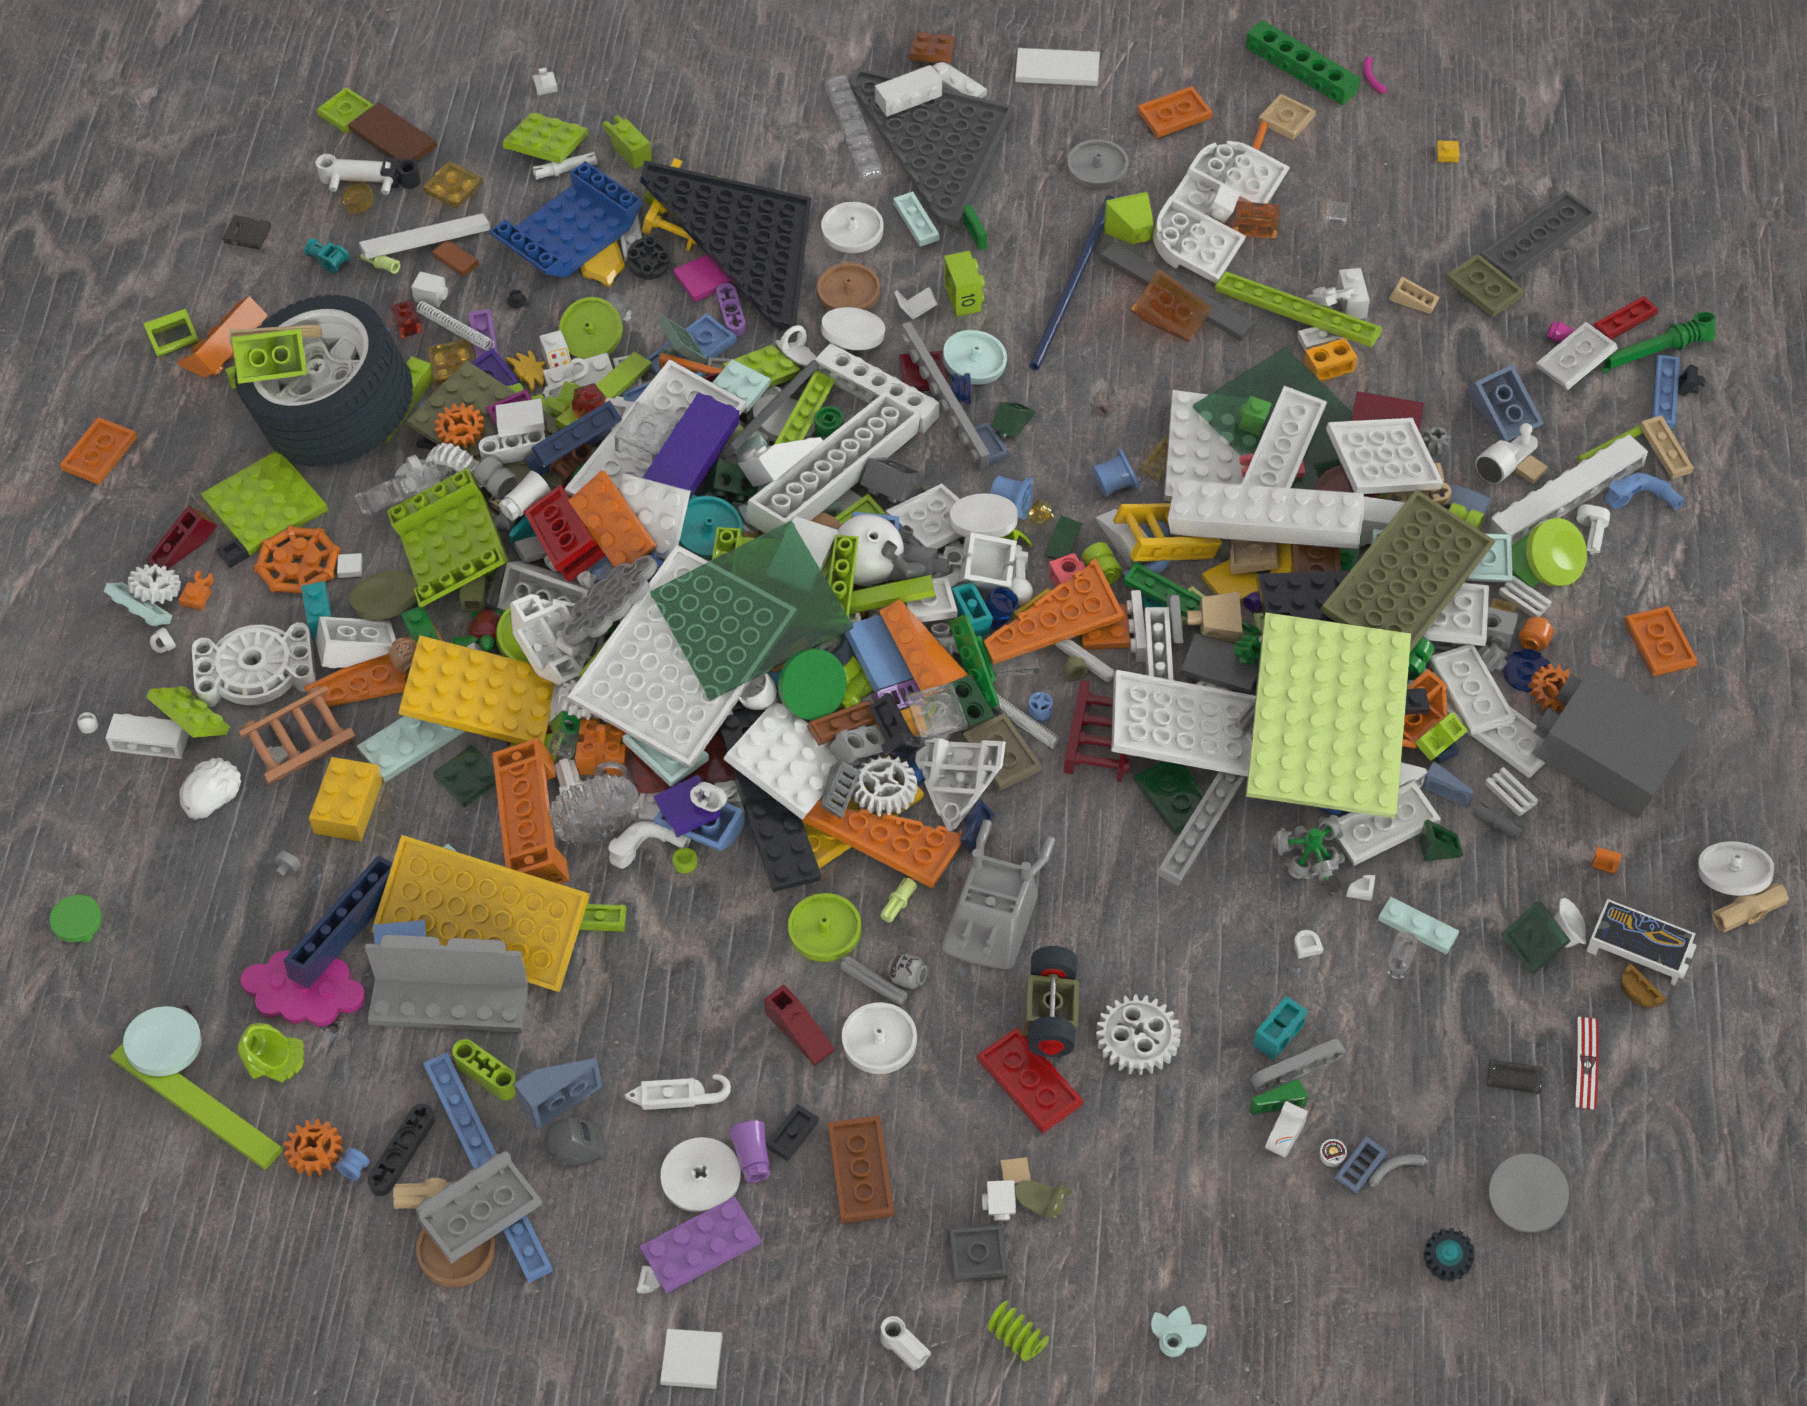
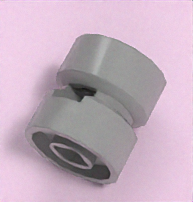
[473,456,518,499]

